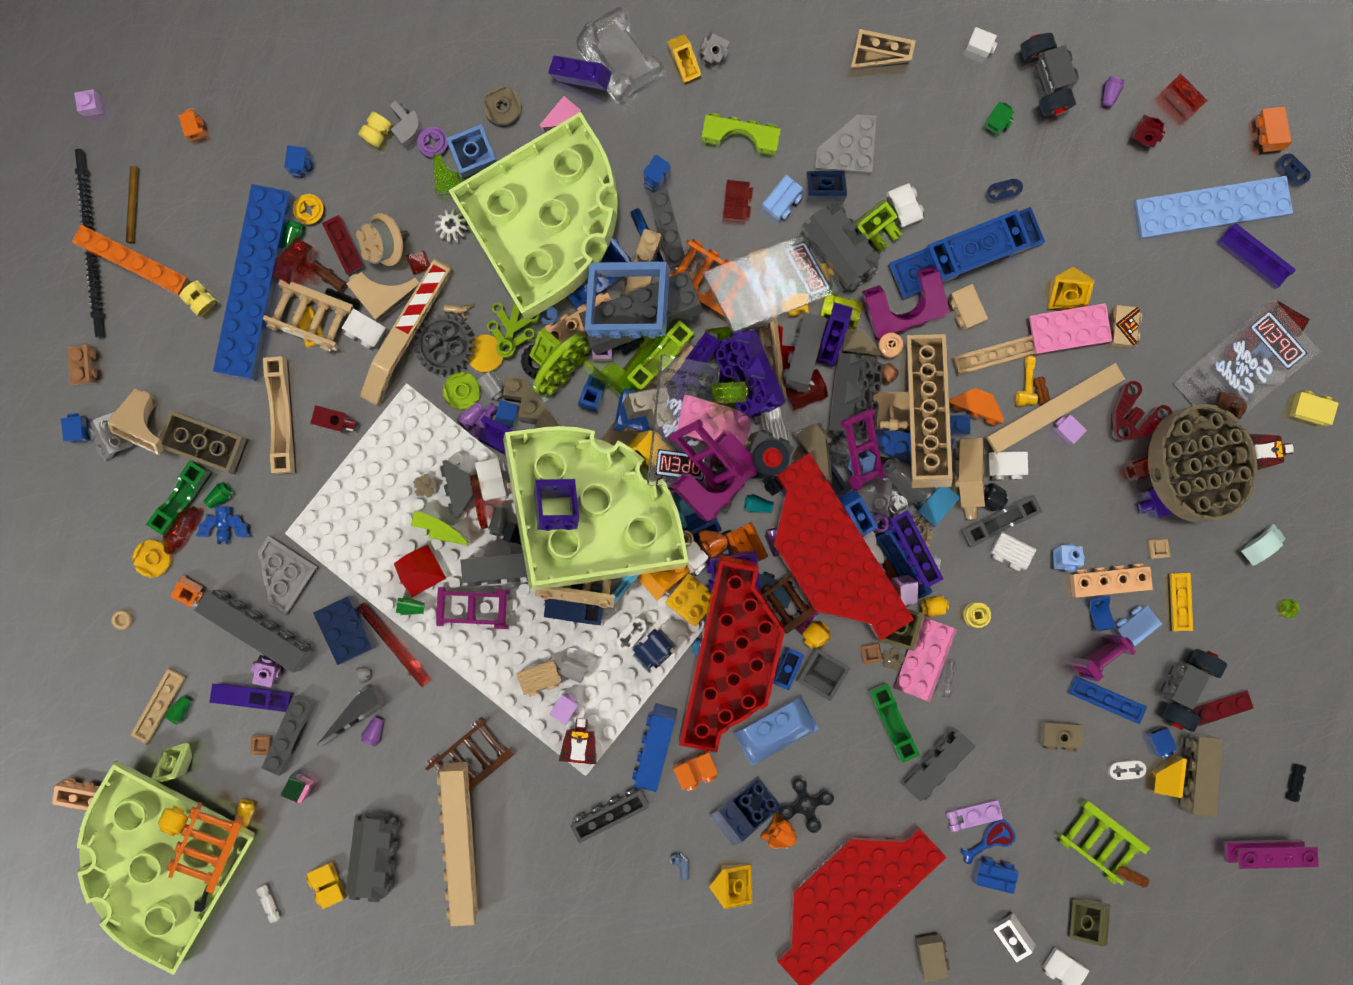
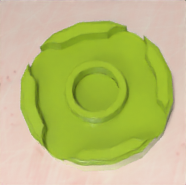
[442,372,481,410]

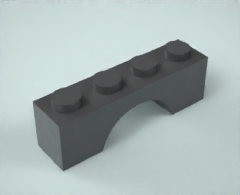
[649,189,685,271]
[962,495,1042,547]
[261,695,315,776]

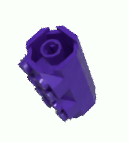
[716,328,786,418]

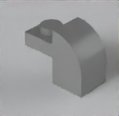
[390,100,421,148]

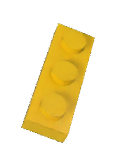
[1169,573,1193,631]

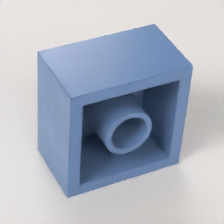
[446,124,497,178]

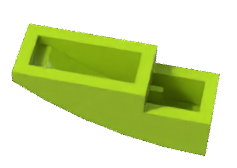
[411,511,469,546]

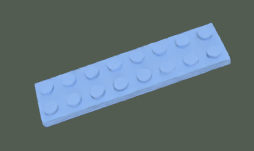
[1135,176,1293,238]

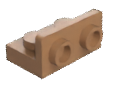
[67,344,97,386]

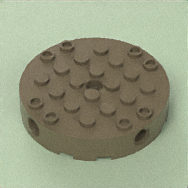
[1148,404,1258,523]

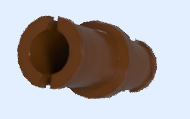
[309,260,347,292]

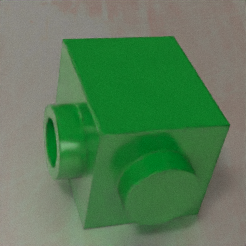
[984,102,1014,135]

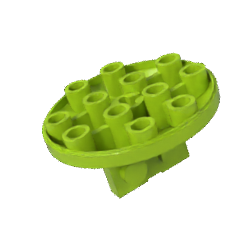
[529,328,591,396]

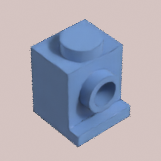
[848,450,876,475]

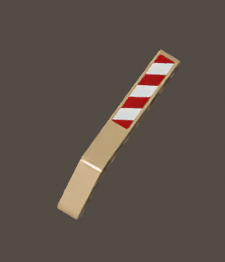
[360,258,453,406]

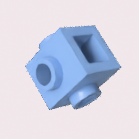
[1053,543,1085,572]

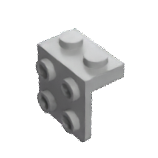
[87,412,136,461]

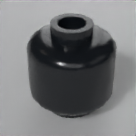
[984,483,1008,511]

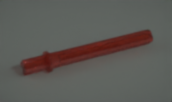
[357,602,430,687]

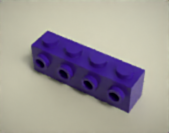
[888,509,944,588]

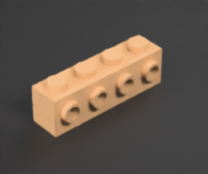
[544,293,612,342]
[1069,563,1153,597]
[52,778,100,811]

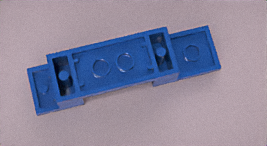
[889,207,1045,299]

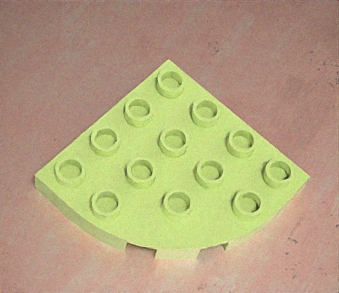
[448,112,618,321]
[503,426,689,591]
[77,760,255,975]

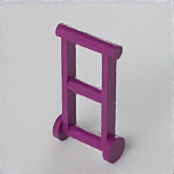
[841,408,887,491]
[669,419,744,490]
[436,587,511,629]

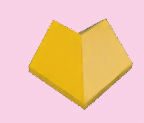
[1048,267,1094,310]
[1152,755,1187,798]
[709,864,752,909]

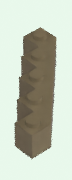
[503,376,559,428]

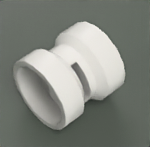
[888,495,908,515]

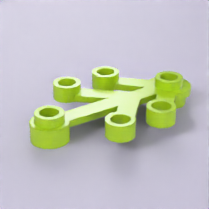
[487,302,541,358]

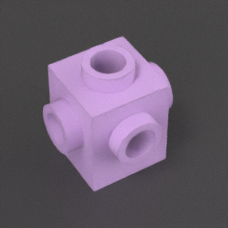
[251,655,281,687]

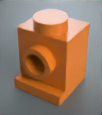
[178,109,208,141]
[170,575,204,607]

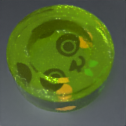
[1278,599,1299,618]

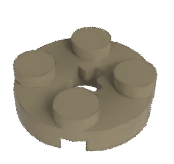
[483,86,522,126]

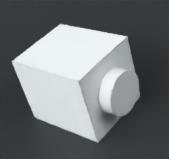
[966,27,997,58]

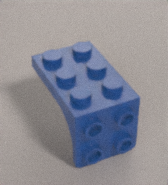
[568,237,631,308]

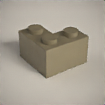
[623,387,675,433]

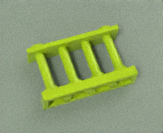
[1057,798,1150,885]

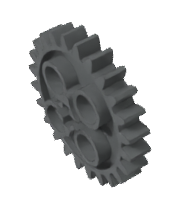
[413,313,476,376]

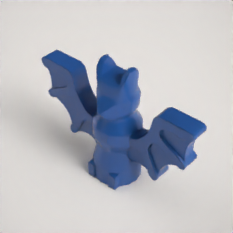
[196,506,250,545]

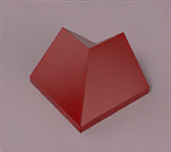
[394,545,447,597]

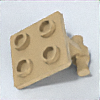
[872,392,910,431]

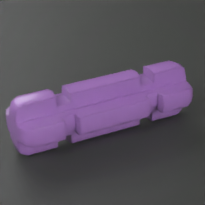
[470,403,498,438]

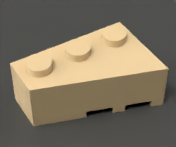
[850,29,916,69]
[955,438,985,507]

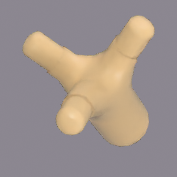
[444,303,475,320]

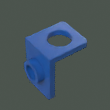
[1089,595,1115,632]

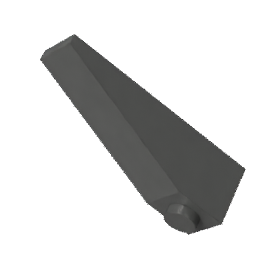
[317,685,387,747]

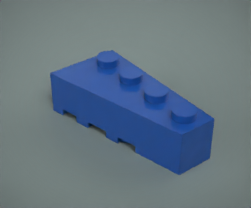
[870,429,955,464]
[632,703,678,792]

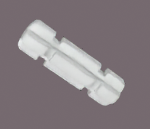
[256,885,280,923]

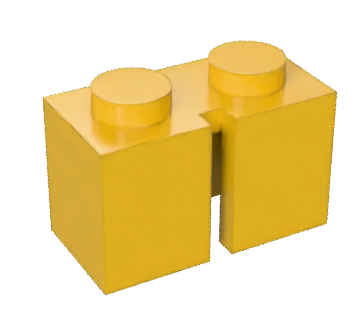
[306,861,347,909]

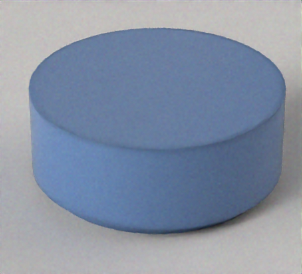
[539,306,559,325]

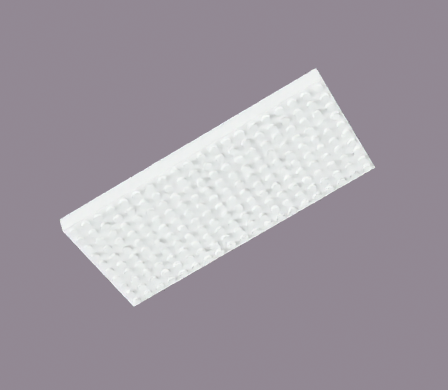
[285,383,704,776]

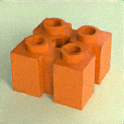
[673,750,718,791]

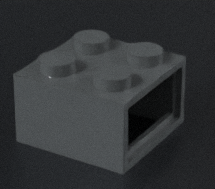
[796,648,851,701]

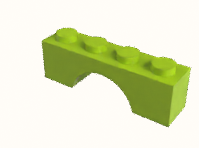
[701,113,781,155]
[627,320,695,392]

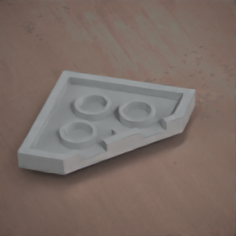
[815,114,876,174]
[258,536,317,615]

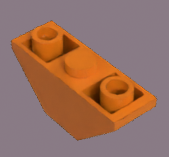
[949,388,1004,426]

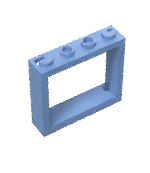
[585,262,670,339]

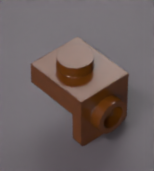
[1214,391,1247,419]

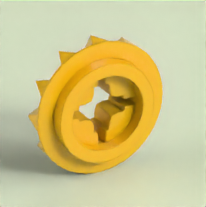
[293,194,324,225]

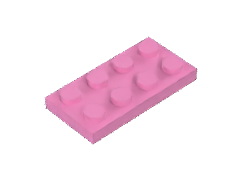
[1029,303,1112,354]
[677,395,751,447]
[894,618,957,702]

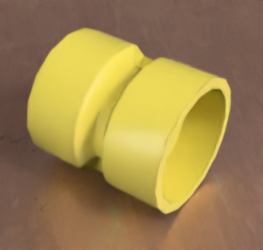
[358,111,393,148]
[179,280,216,317]
[962,602,991,628]

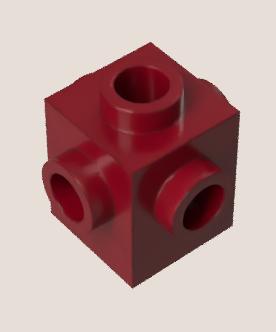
[1133,114,1165,148]

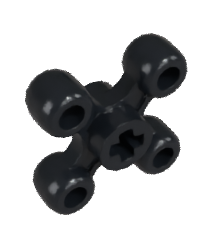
[779,777,834,833]

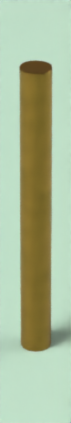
[126,166,138,243]

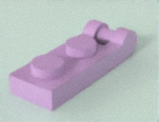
[946,799,1003,832]

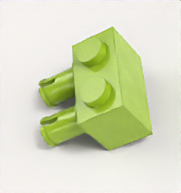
[854,200,903,252]

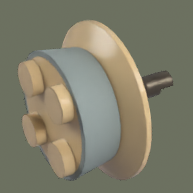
[356,213,409,266]

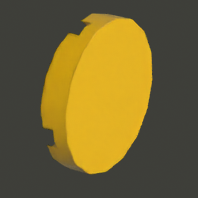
[468,334,504,373]
[132,539,172,578]

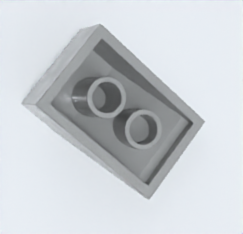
[851,456,893,515]

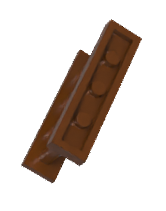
[761,571,816,634]
[425,717,516,792]

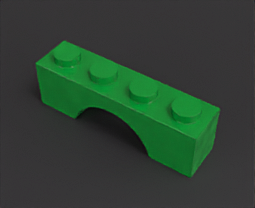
[146,460,211,536]
[868,683,920,763]

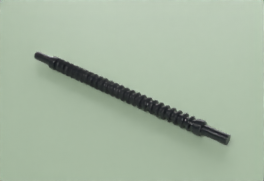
[75,149,103,338]

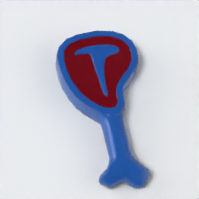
[961,819,1016,864]

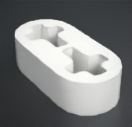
[617,618,646,651]
[1108,760,1146,780]

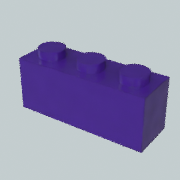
[548,55,612,90]
[816,302,853,365]

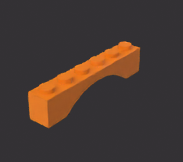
[72,225,189,297]

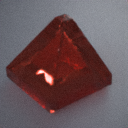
[406,251,430,275]

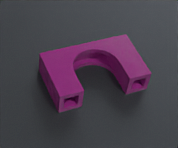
[862,266,950,338]
[671,431,758,521]

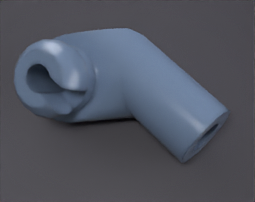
[670,853,690,880]

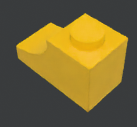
[667,34,701,83]

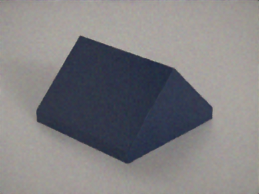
[807,171,847,201]

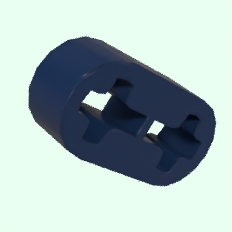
[1277,153,1311,186]
[986,179,1023,202]

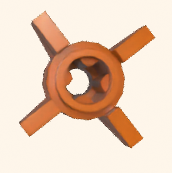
[697,530,728,567]
[760,812,797,849]

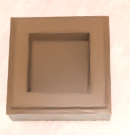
[860,642,883,665]
[250,735,272,755]

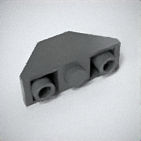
[440,460,475,518]

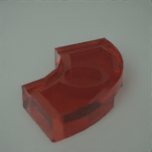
[471,474,489,529]
[163,506,198,554]

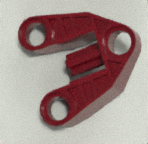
[1111,381,1172,441]

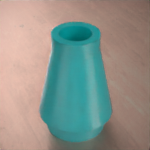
[744,494,774,513]

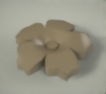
[413,474,437,498]
[882,647,905,671]

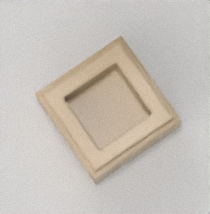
[1148,538,1171,559]

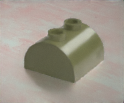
[877,609,926,651]
[1070,899,1111,947]

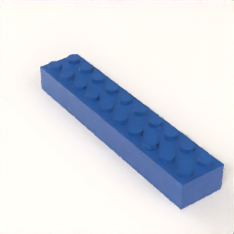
[213,184,294,381]

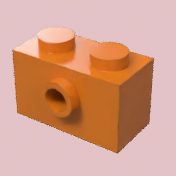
[1256,107,1292,152]

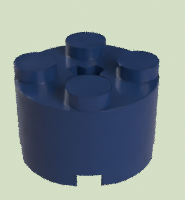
[632,628,677,673]

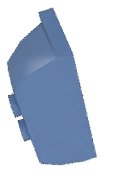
[733,695,819,766]

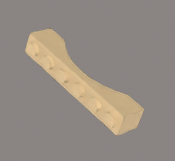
[263,356,295,474]

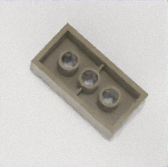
[159,410,247,474]
[1180,733,1223,817]

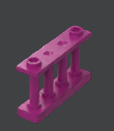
[1070,634,1136,681]
[1225,841,1319,869]

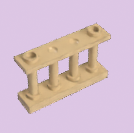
[263,278,354,351]
[535,579,615,608]

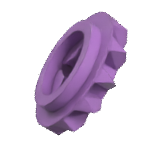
[417,127,448,158]

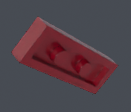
[322,215,365,275]
[1192,690,1254,726]

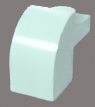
[1241,524,1286,566]

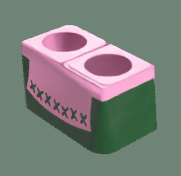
[280,771,314,804]

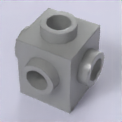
[700,31,729,63]

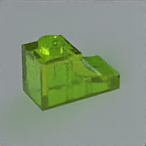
[433,154,463,196]
[711,382,748,403]

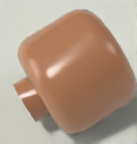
[882,363,899,385]

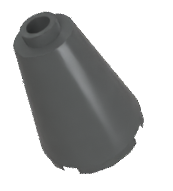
[884,458,935,506]

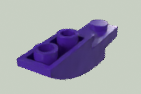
[209,683,290,712]

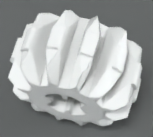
[435,209,468,242]

